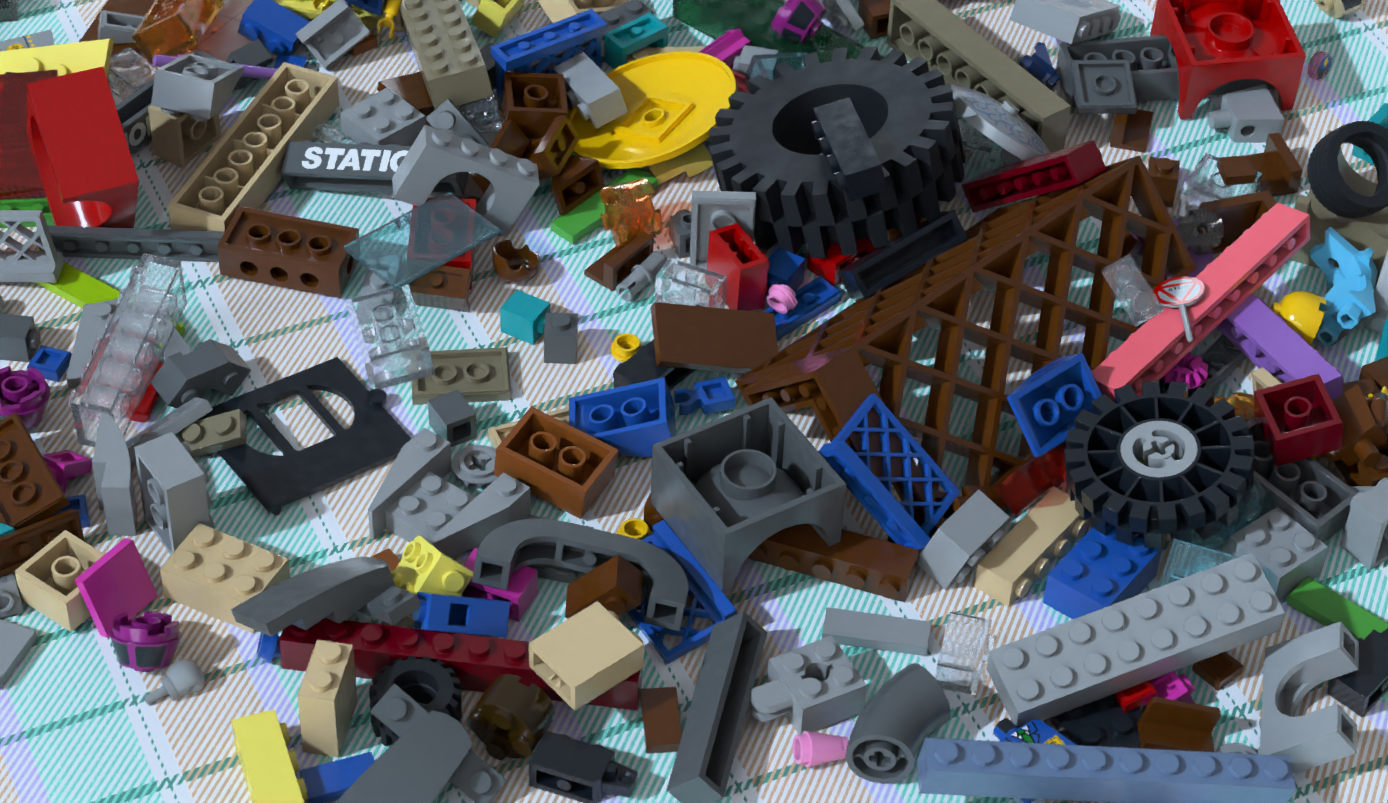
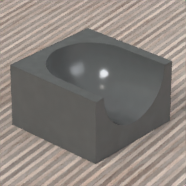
[651,397,846,592]

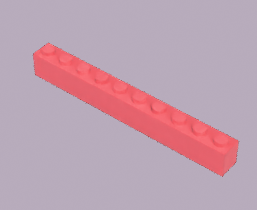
[1091,203,1310,403]

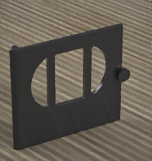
[196,357,411,516]

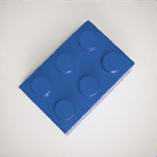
[1043,527,1162,619]

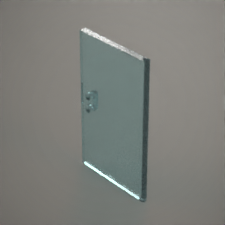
[344,191,501,290]

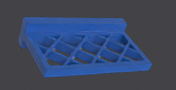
[491,9,608,113]
[818,393,960,550]
[627,520,737,664]

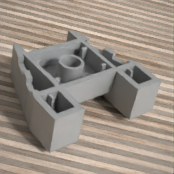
[368,428,531,558]

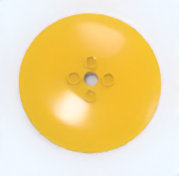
[568,51,738,169]

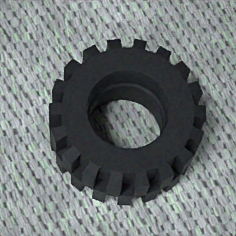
[369,656,462,747]

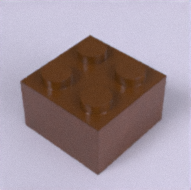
[501,72,568,139]

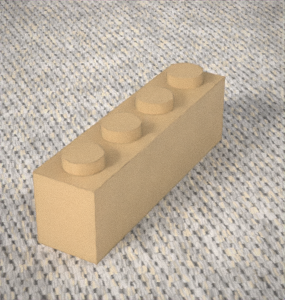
[974,486,1089,607]

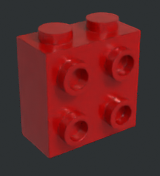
[706,223,770,311]

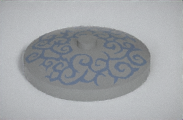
[951,84,1050,161]

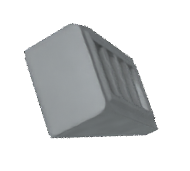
[98,10,160,44]

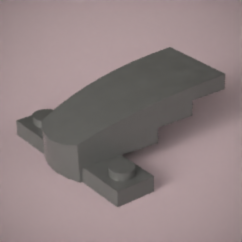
[231,556,421,637]
[336,683,507,803]

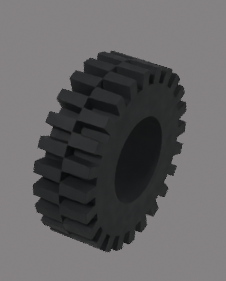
[709,47,966,258]

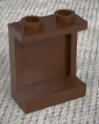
[521,115,580,180]
[1194,190,1277,254]

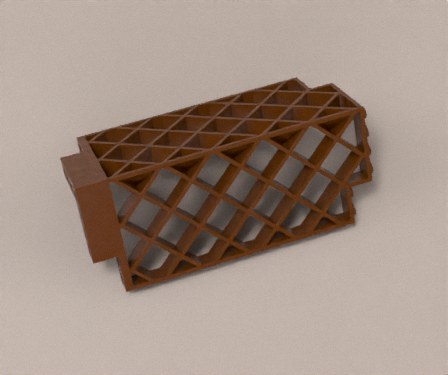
[735,155,1196,534]

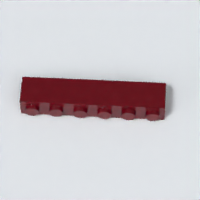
[961,140,1106,213]

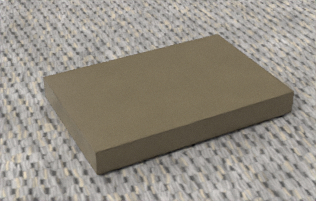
[410,347,511,405]

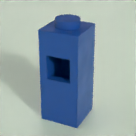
[412,592,510,637]

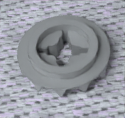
[452,445,498,489]

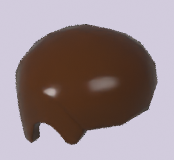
[492,240,541,283]

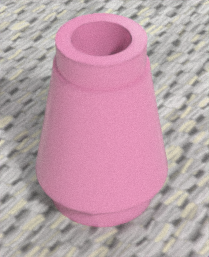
[793,731,848,768]

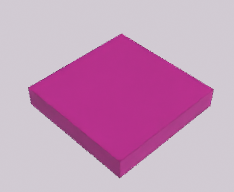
[75,538,158,638]

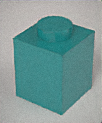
[500,290,550,345]

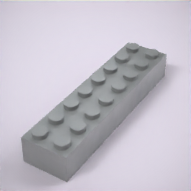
[987,552,1285,728]

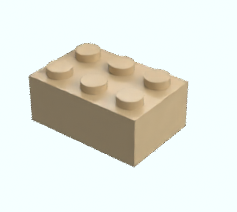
[160,523,290,634]

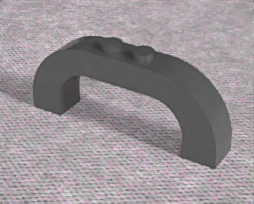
[472,518,688,631]

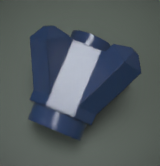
[1018,42,1061,90]

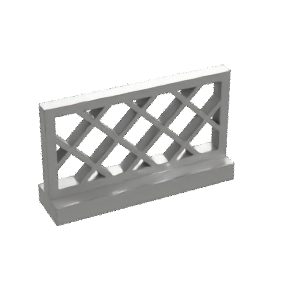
[0,210,65,282]

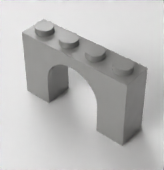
[1009,0,1121,44]
[392,125,540,236]
[1258,621,1359,774]

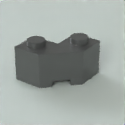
[150,339,251,408]

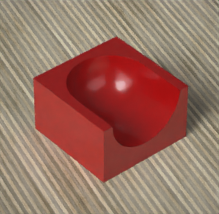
[27,66,139,228]

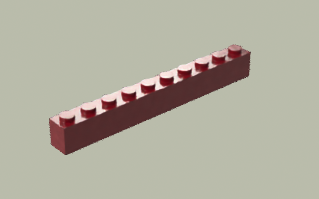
[279,618,643,711]

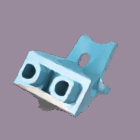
[1309,226,1379,347]

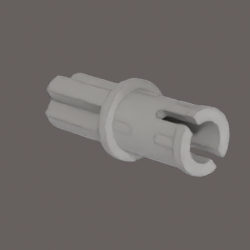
[616,251,667,302]

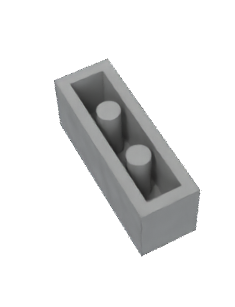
[553,52,628,128]

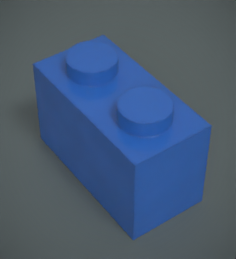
[237,0,309,56]

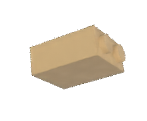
[529,601,645,711]
[298,639,357,758]

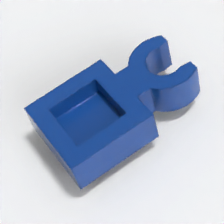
[674,377,736,415]

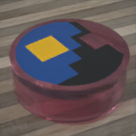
[1307,50,1332,81]

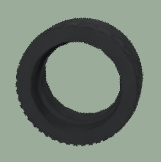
[1307,121,1388,218]

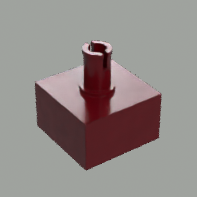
[1254,374,1343,466]

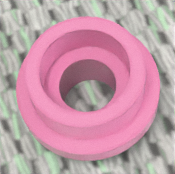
[767,284,798,314]

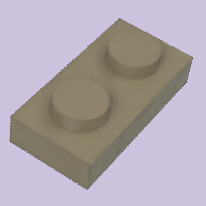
[179,409,247,458]

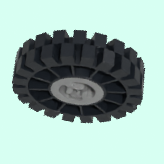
[1064,381,1254,548]

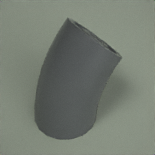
[845,663,951,784]

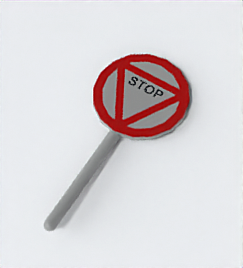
[1153,276,1205,342]

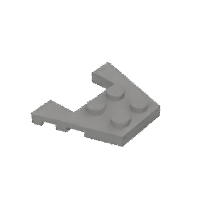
[66,293,193,389]

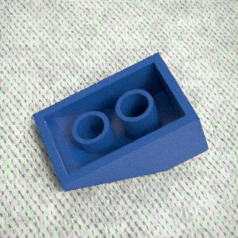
[1006,353,1102,458]
[569,377,676,458]

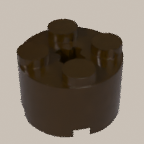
[466,674,555,760]

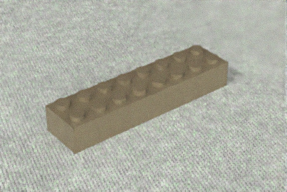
[886,0,1071,153]

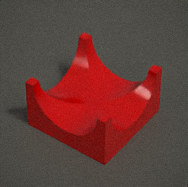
[1150,0,1306,119]

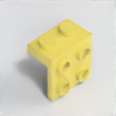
[391,535,473,619]

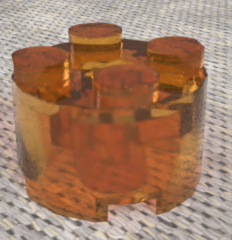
[600,178,662,247]

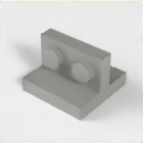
[296,0,371,69]

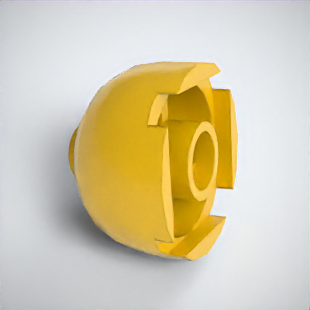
[1270,290,1326,345]

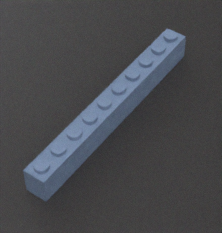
[917,738,1296,803]

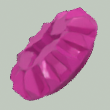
[1161,352,1208,389]

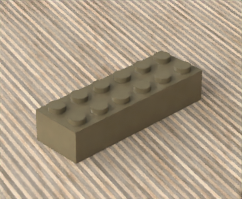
[399,0,493,110]

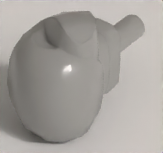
[143,659,205,705]

